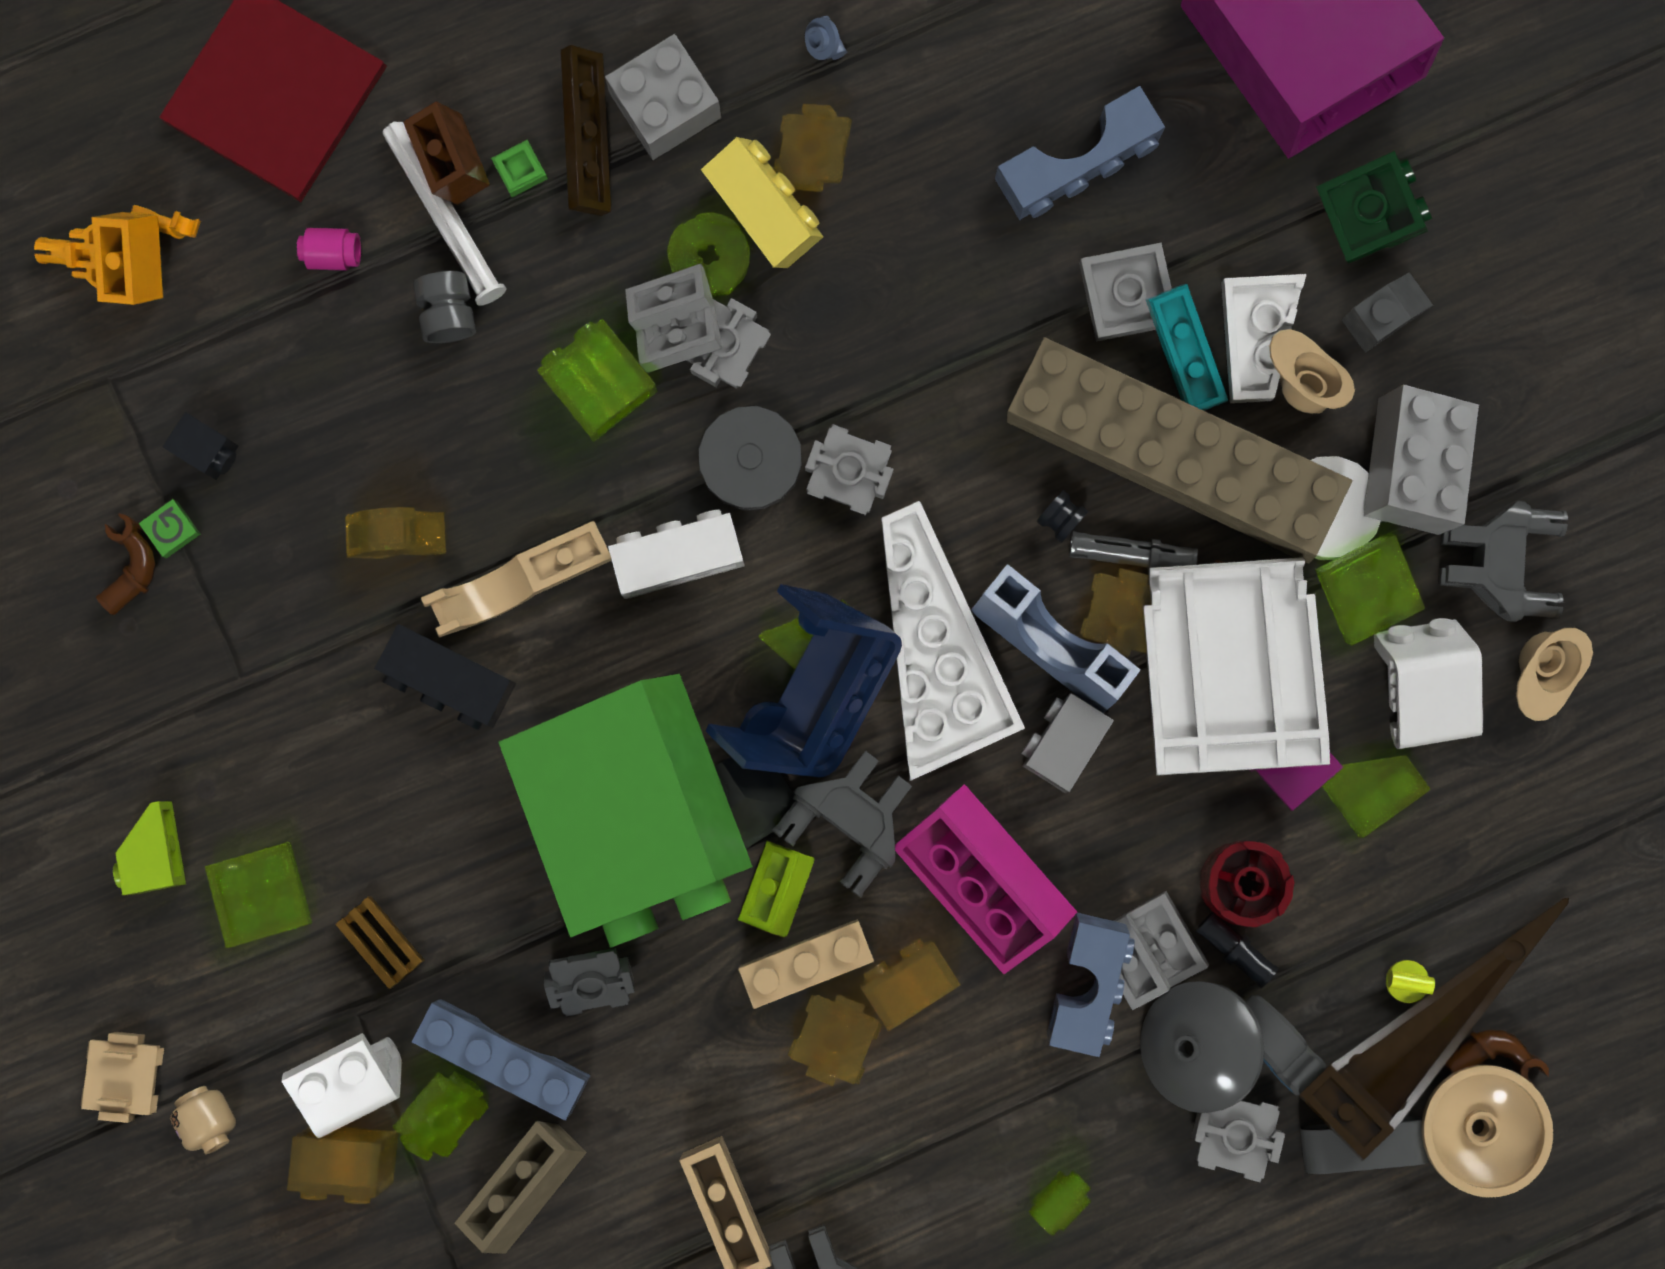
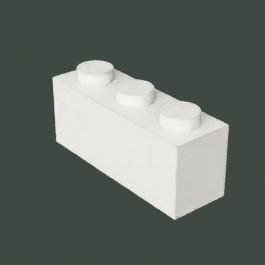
[608,509,745,599]

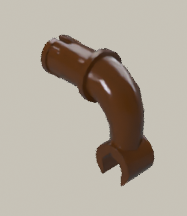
[96,513,155,615]
[1445,1030,1549,1087]

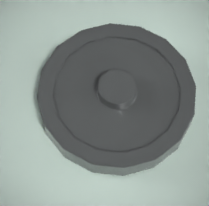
[699,406,802,510]

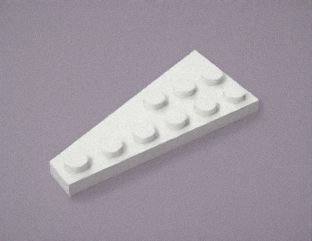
[881,501,1025,781]

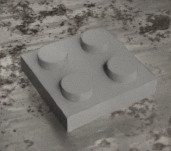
[1079,243,1172,342]

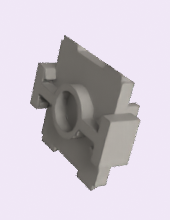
[686,298,771,389]
[805,424,894,515]
[1191,1100,1285,1183]

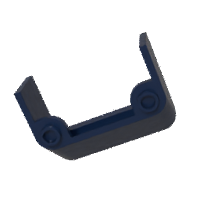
[705,584,902,777]

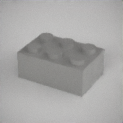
[1364,384,1479,535]

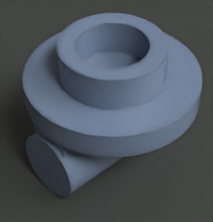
[805,16,847,60]

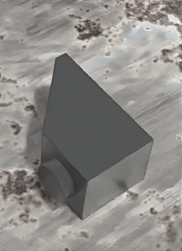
[1342,273,1433,353]

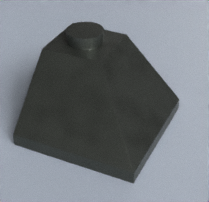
[715,757,795,849]

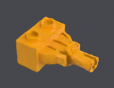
[34,212,163,305]

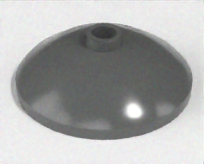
[1140,981,1264,1113]

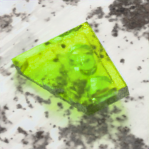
[1322,755,1431,838]

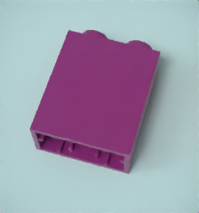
[1181,0,1444,159]

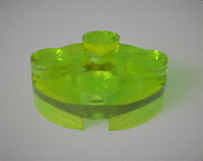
[667,212,750,297]

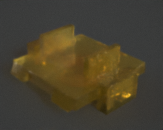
[773,104,852,192]
[1080,568,1151,658]
[788,993,883,1086]

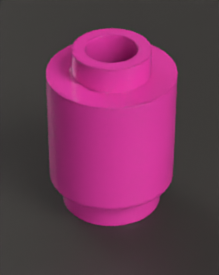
[297,228,361,271]

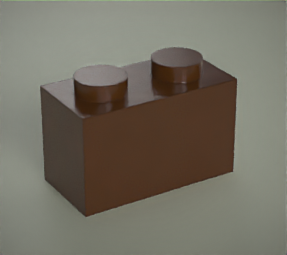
[403,101,490,205]

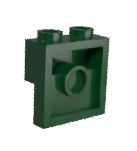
[1316,151,1433,264]

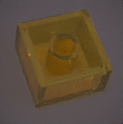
[287,1127,399,1204]

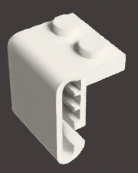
[1374,618,1483,749]
[282,1033,402,1138]

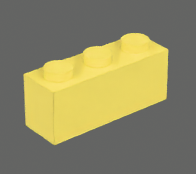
[701,137,823,268]

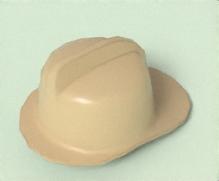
[1269,329,1355,414]
[1516,628,1593,721]

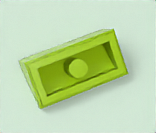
[738,841,814,937]

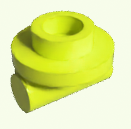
[1386,960,1435,1003]

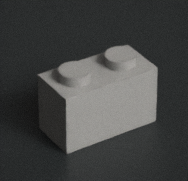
[1021,693,1114,793]

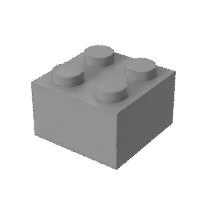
[605,34,721,160]

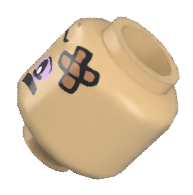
[170,1086,236,1154]

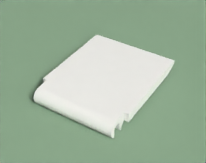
[1143,557,1330,775]

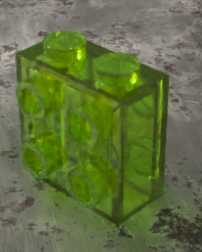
[537,319,658,442]

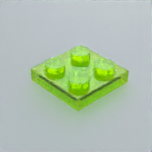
[1315,533,1425,646]
[205,842,313,948]

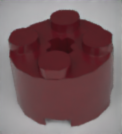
[1200,841,1295,927]

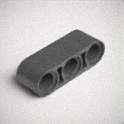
[1300,1116,1429,1174]

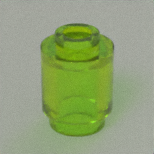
[1028,1170,1092,1236]

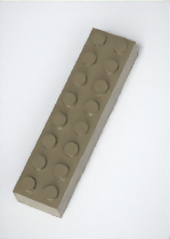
[1007,337,1353,564]

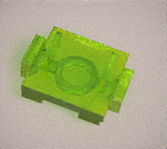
[393,1071,489,1161]

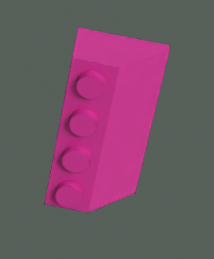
[895,784,1077,974]

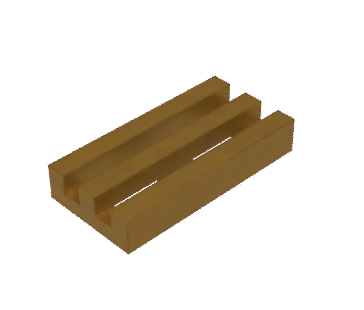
[336,896,425,989]

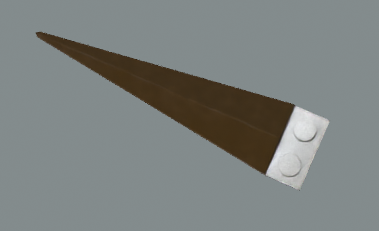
[1299,898,1569,1161]

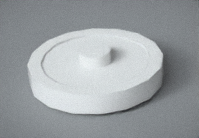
[1311,456,1381,560]

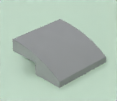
[625,264,722,373]
[1113,891,1209,1010]

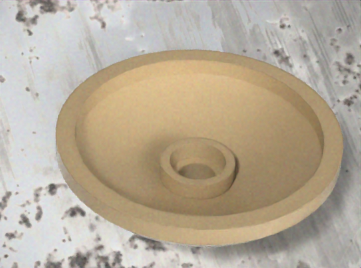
[1422,1065,1553,1197]

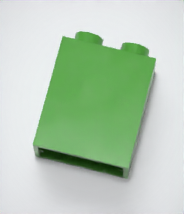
[498,674,753,948]

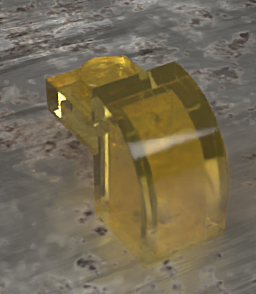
[345,507,446,559]

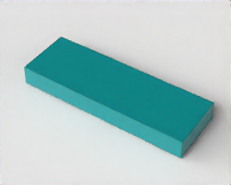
[1145,284,1228,411]

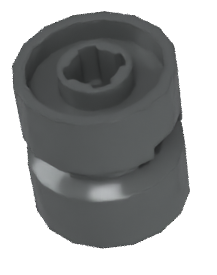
[413,271,476,343]

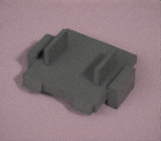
[544,948,635,1017]

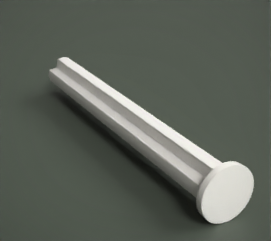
[383,121,506,306]

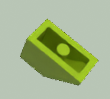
[113,801,186,895]

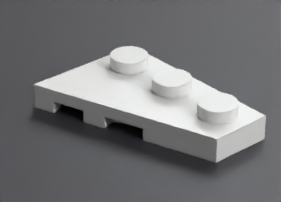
[1221,274,1306,403]

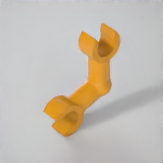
[131,205,201,239]

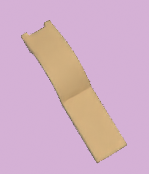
[421,521,611,637]

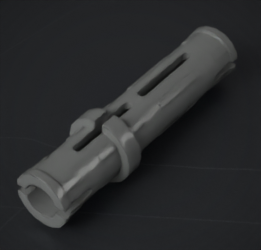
[1069,531,1198,571]

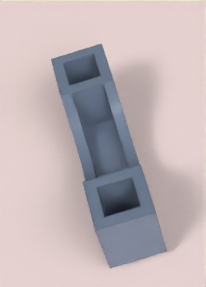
[995,86,1165,220]
[971,564,1141,714]
[412,999,591,1121]

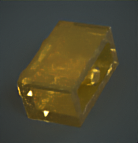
[860,938,960,1032]

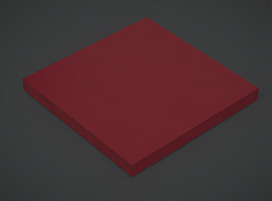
[159,0,387,202]

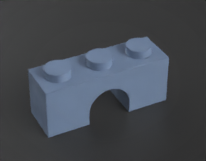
[1047,913,1135,1057]

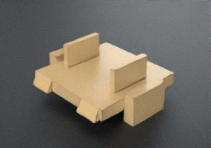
[80,1032,164,1123]

